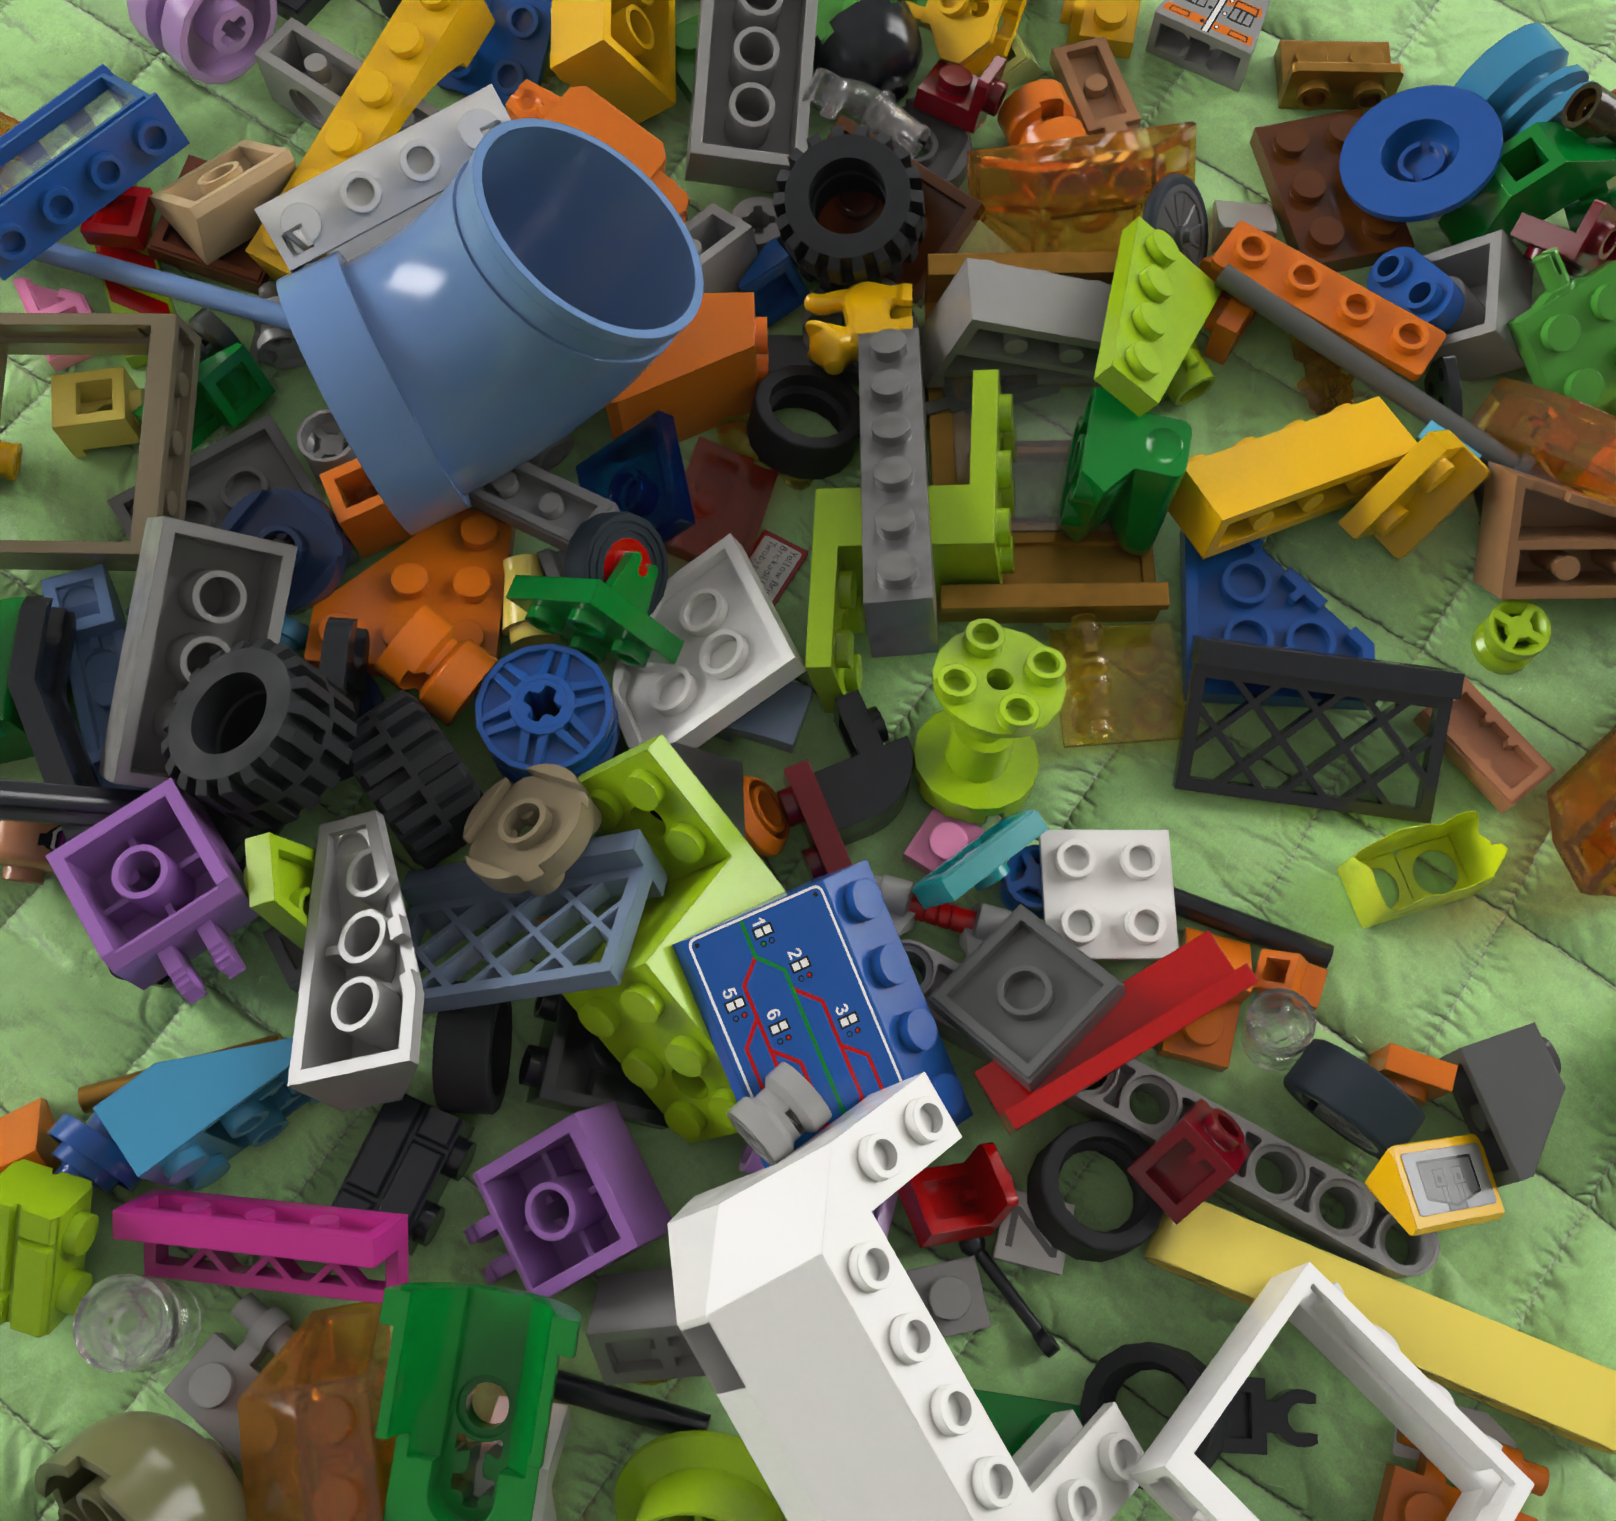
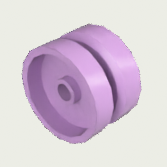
[126,0,278,84]

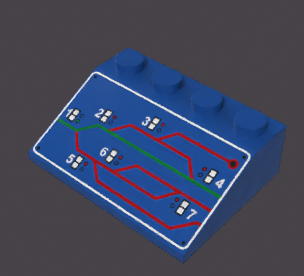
[672,859,973,1168]

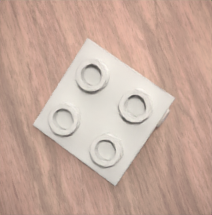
[1039,830,1179,960]

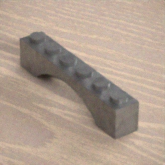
[858,328,939,658]

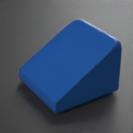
[737,237,810,327]

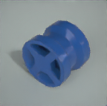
[999,845,1044,919]

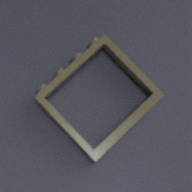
[0,313,202,571]

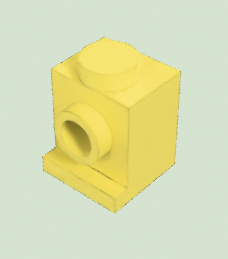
[51,366,145,458]

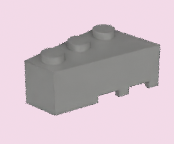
[921,257,1112,388]

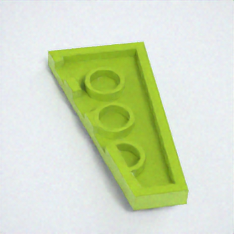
[1094,216,1222,417]

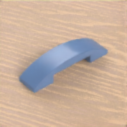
[40,564,151,791]

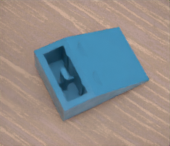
[93,1038,320,1191]

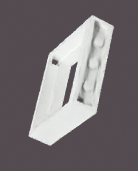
[254,84,511,272]
[1130,1262,1535,1521]

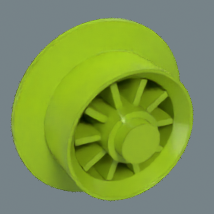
[614,1430,787,1521]

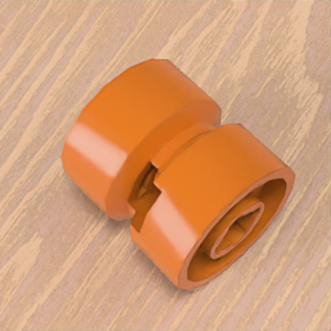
[997,79,1095,192]
[374,604,499,726]

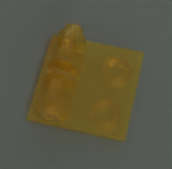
[1048,613,1185,748]

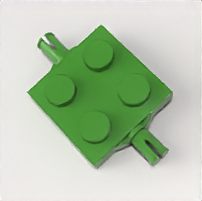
[1506,247,1616,441]

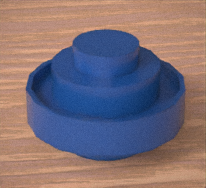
[47,1112,142,1194]

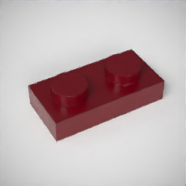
[776,759,852,879]

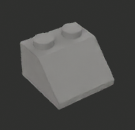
[1387,229,1534,382]

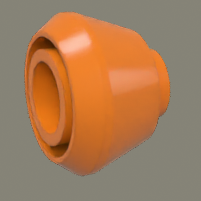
[743,775,790,858]

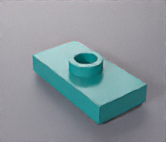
[912,809,1049,909]

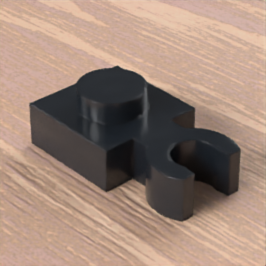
[1222,1377,1318,1455]

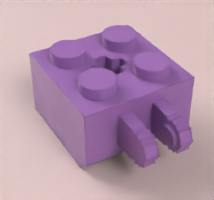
[45,778,260,1005]
[463,1101,672,1298]

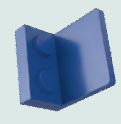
[436,0,552,107]

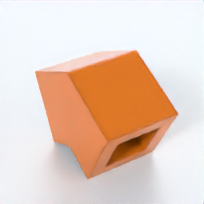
[1253,949,1328,1018]

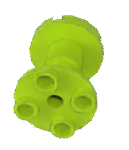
[912,619,1067,823]

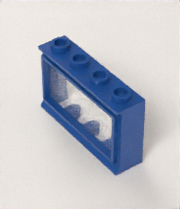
[0,63,190,281]

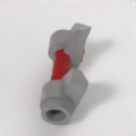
[873,874,1012,958]

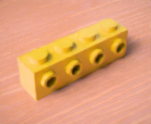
[1168,396,1417,559]

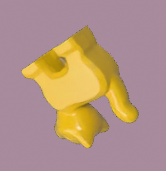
[804,281,913,375]

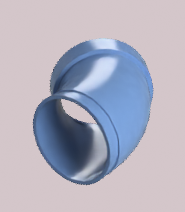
[276,118,704,535]

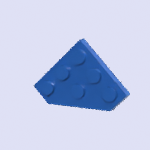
[1180,530,1378,710]

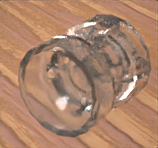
[1240,988,1317,1072]

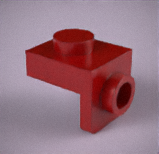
[897,1142,1019,1248]

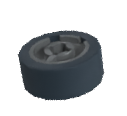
[1283,1039,1425,1160]

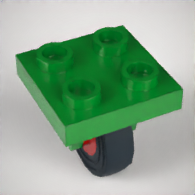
[506,512,684,668]

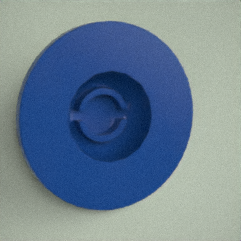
[1339,85,1504,222]

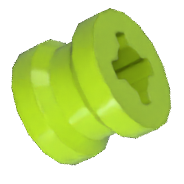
[1471,599,1552,674]

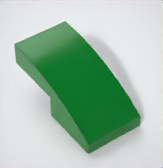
[132,343,276,452]

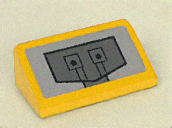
[1364,1134,1505,1236]

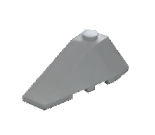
[287,810,425,1112]

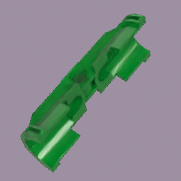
[375,1282,582,1521]

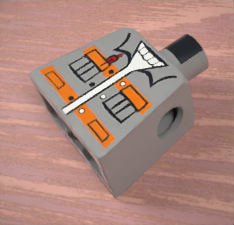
[1145,0,1271,92]

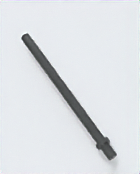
[1215,264,1564,486]

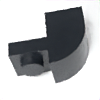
[814,690,913,846]

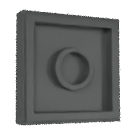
[927,904,1126,1093]

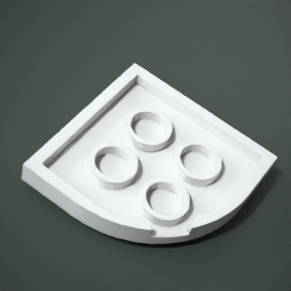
[613,533,806,750]

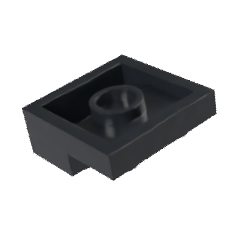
[519,964,670,1130]

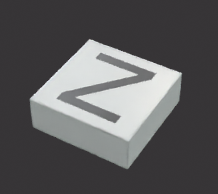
[991,1190,1075,1276]

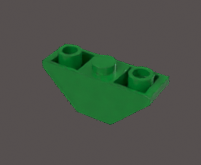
[1438,122,1616,246]

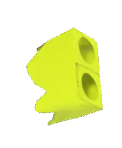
[1337,811,1509,929]

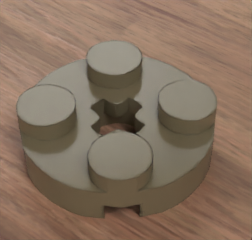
[463,763,602,896]

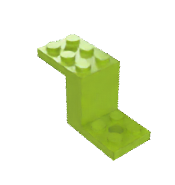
[805,369,1017,713]
[562,734,786,1144]

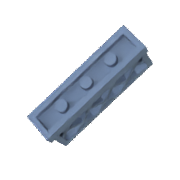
[400,829,669,1014]

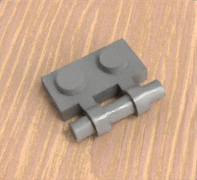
[164,1293,353,1487]

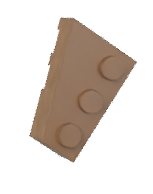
[1473,461,1616,600]

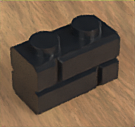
[331,1094,477,1256]

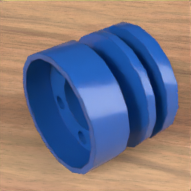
[475,643,624,784]

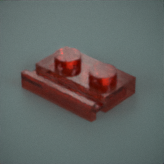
[661,436,779,562]

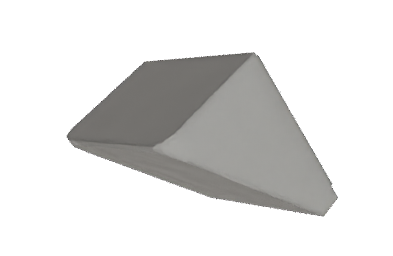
[1211,200,1277,253]

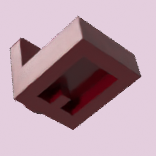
[913,55,1008,134]
[1126,1099,1251,1225]

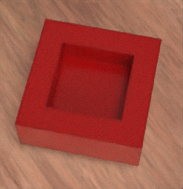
[80,186,157,251]

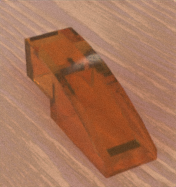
[1470,377,1616,499]

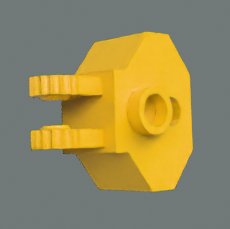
[905,0,1027,77]

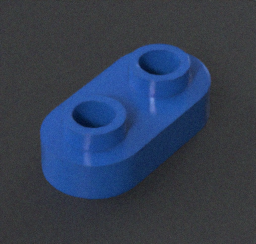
[1367,246,1465,331]

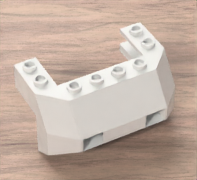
[667,1072,1145,1521]

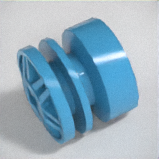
[1455,22,1595,143]

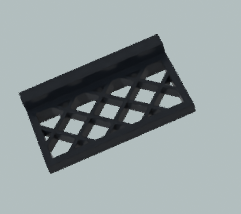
[1172,635,1465,824]

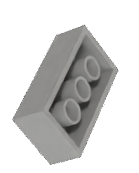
[685,0,818,193]
[98,516,298,789]

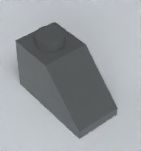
[1439,1022,1565,1187]

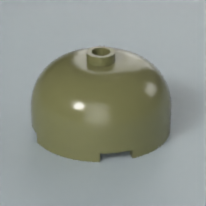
[35,1411,252,1521]

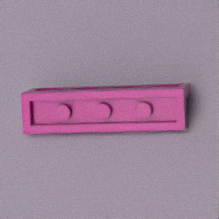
[112,1188,409,1304]

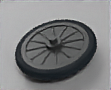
[1142,173,1209,268]

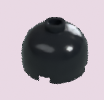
[813,0,923,108]

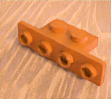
[1210,221,1446,381]

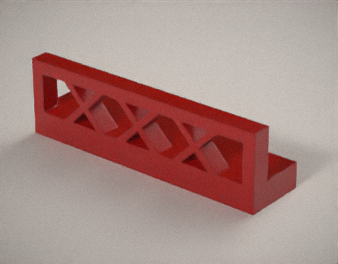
[973,930,1259,1135]

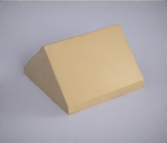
[149,140,296,265]

